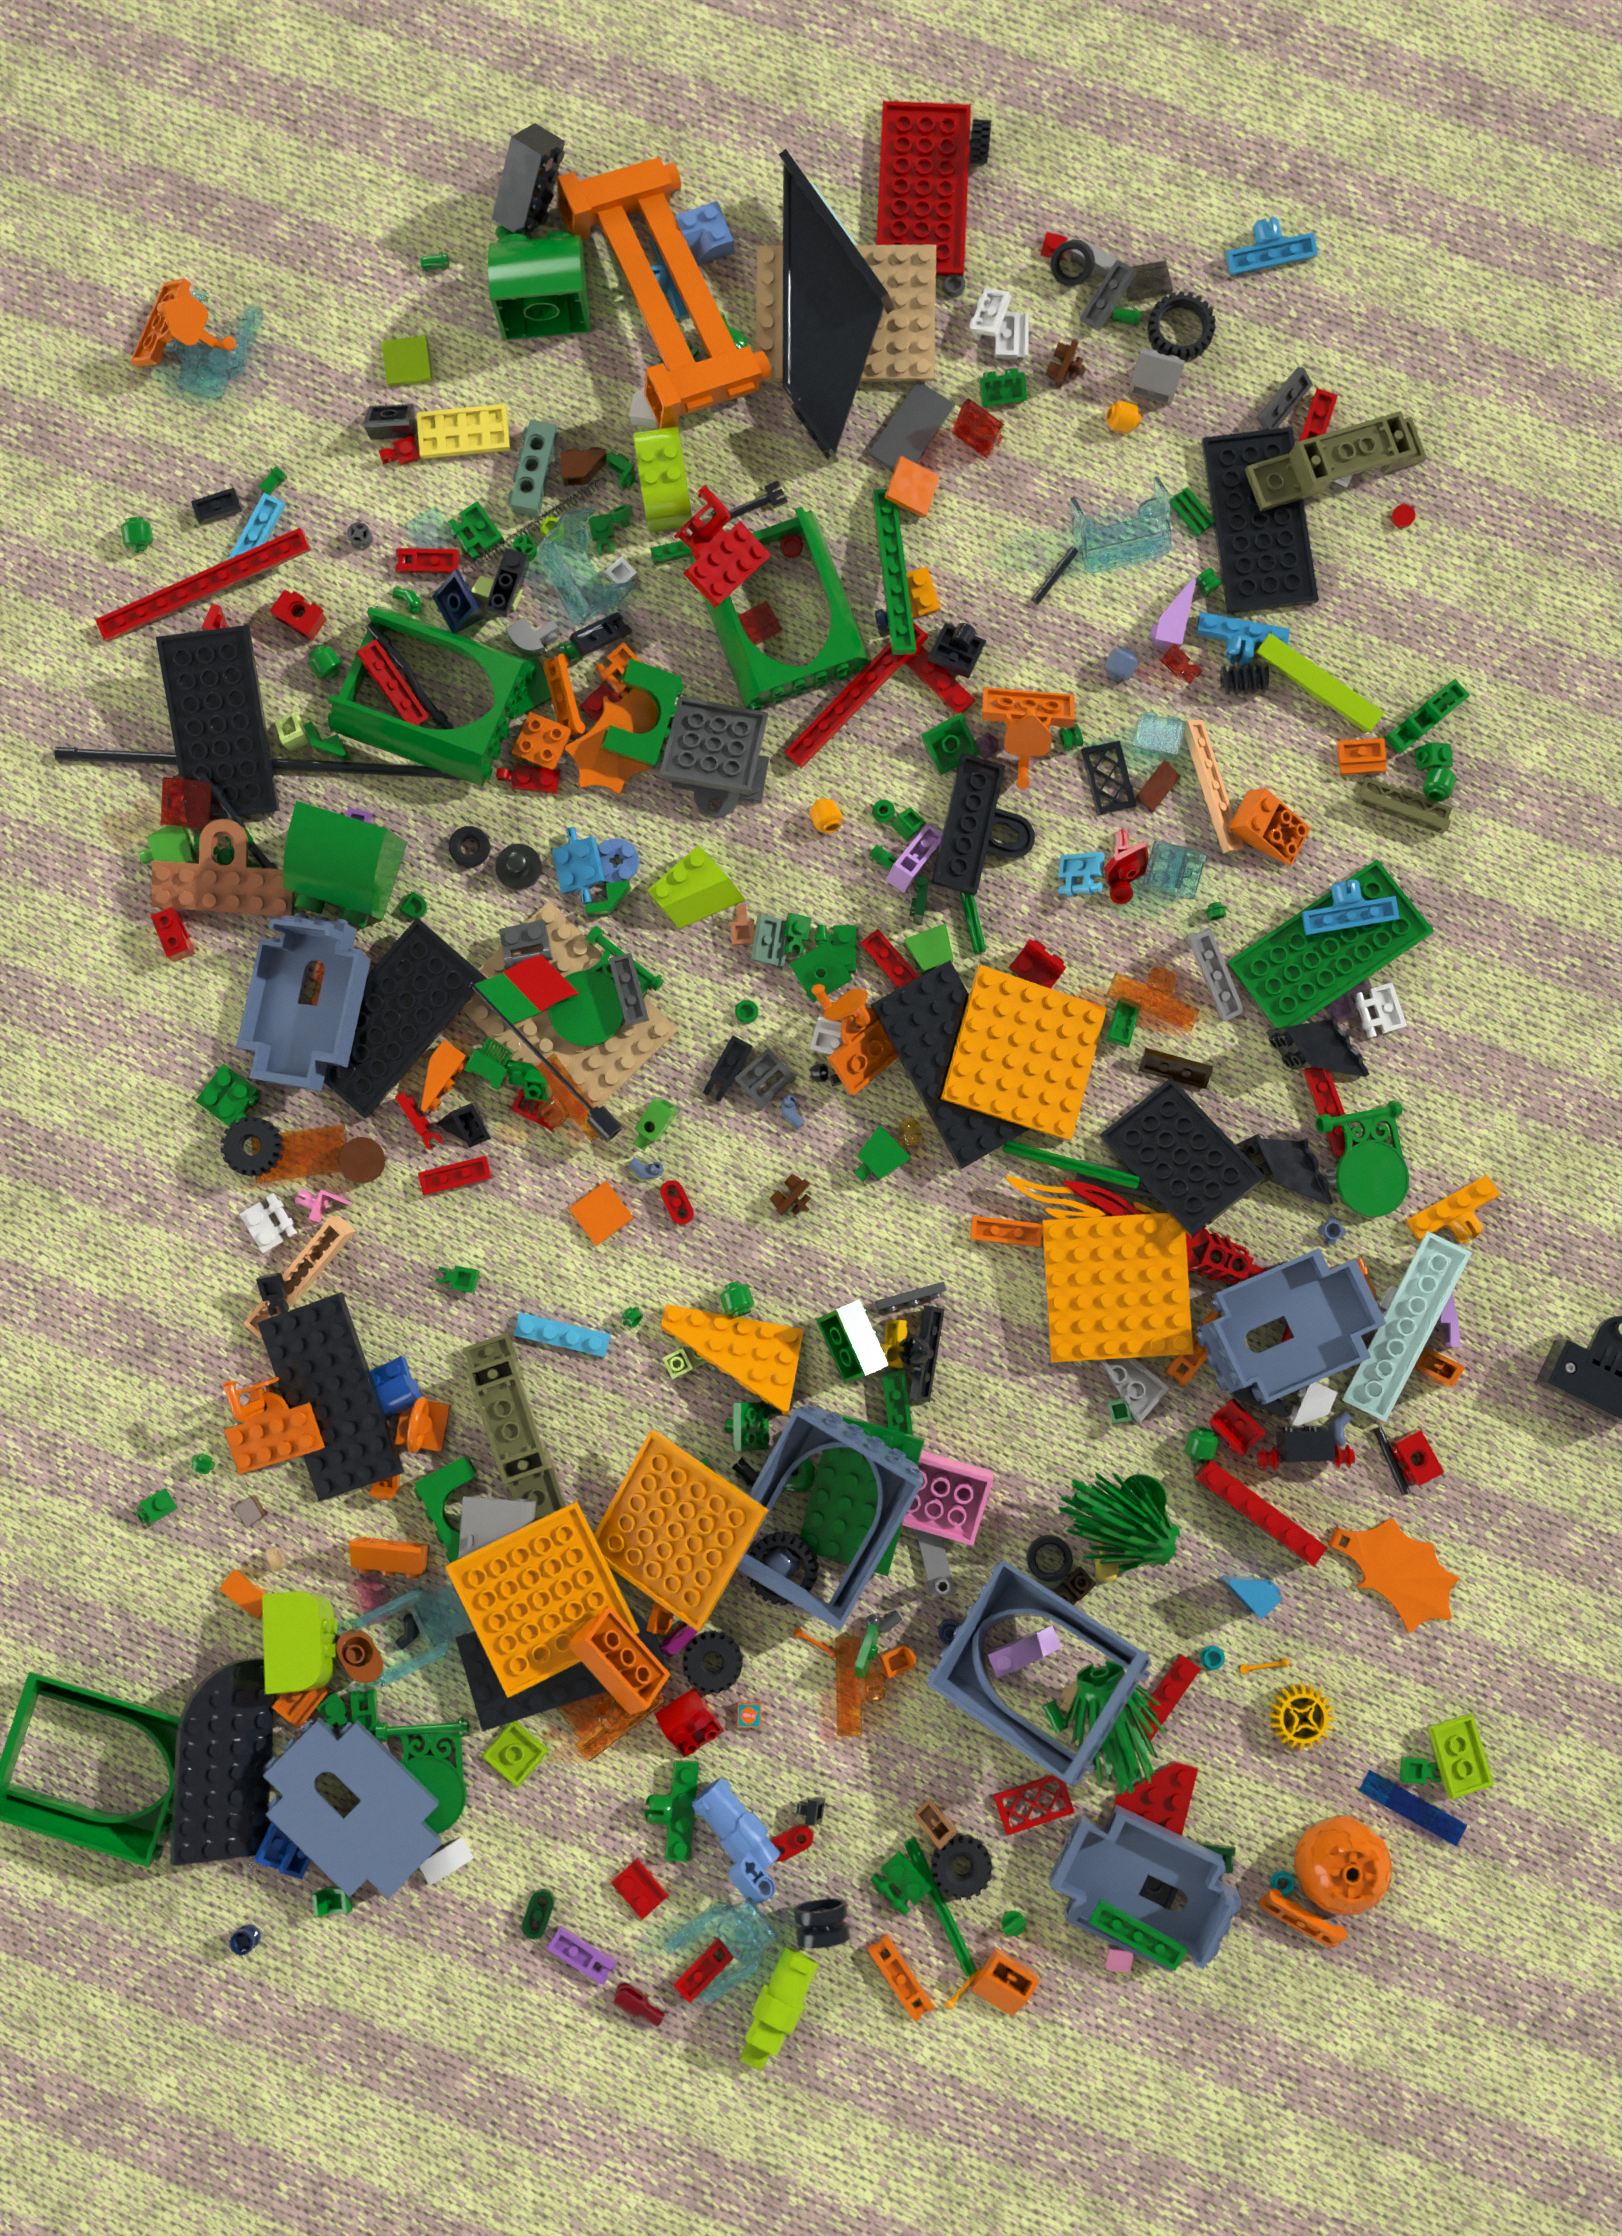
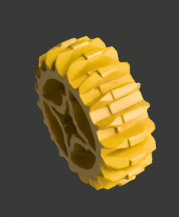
[1268,1683,1335,1750]

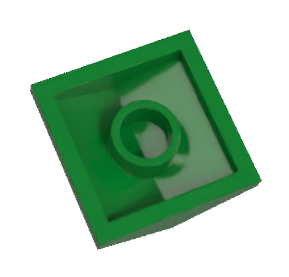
[921,712,980,775]

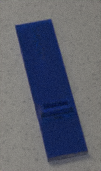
[1358,1770,1467,1847]

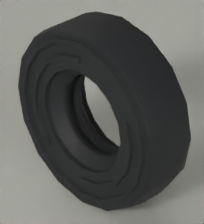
[449,826,490,867]

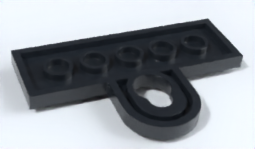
[931,753,1035,896]

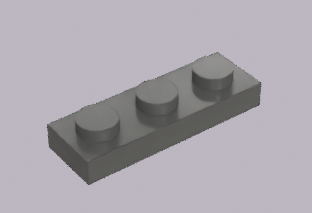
[1079,260,1137,332]
[1257,367,1313,430]
[609,953,649,1026]
[876,1281,947,1313]

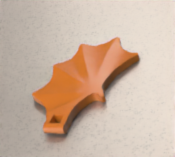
[564,688,671,795]
[1328,1518,1459,1632]

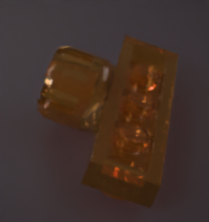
[1106,967,1200,1031]
[536,1053,600,1142]
[835,1637,886,1736]
[575,1692,666,1762]

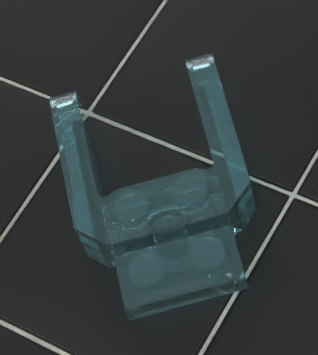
[174,289,263,401]
[350,1583,473,1688]
[661,1897,779,2006]

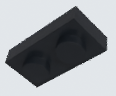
[191,487,243,525]

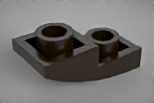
[1052,1566,1097,1605]

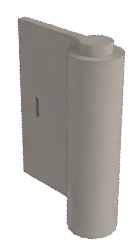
[458,1496,536,1559]

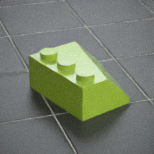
[647,845,746,929]

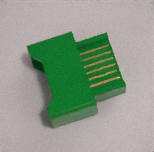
[463,1037,515,1090]

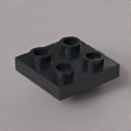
[927,623,987,679]

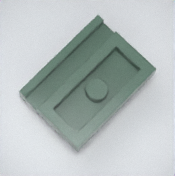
[750,914,788,967]

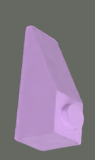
[1150,579,1196,651]
[886,824,942,893]
[986,1625,1061,1678]

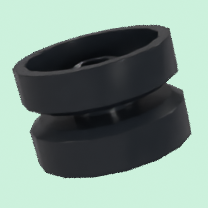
[794,1898,850,1948]

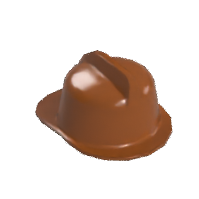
[336,1629,384,1683]

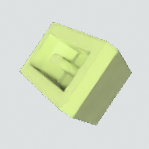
[275,712,311,753]

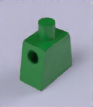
[853,1125,911,1182]

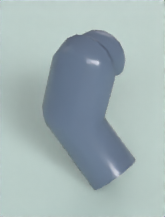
[628,1158,663,1180]

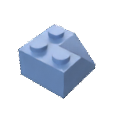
[676,201,734,266]

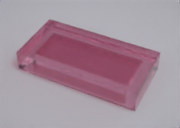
[355,1573,391,1626]

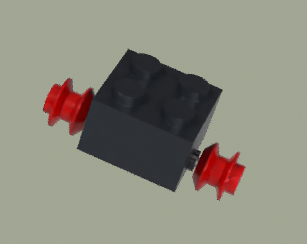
[1257,1425,1355,1471]

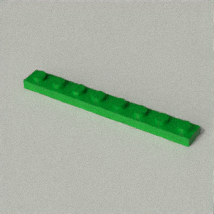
[872,489,916,655]

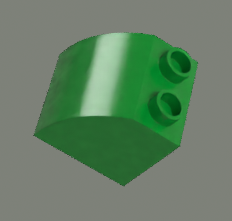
[488,230,592,341]
[283,801,408,928]

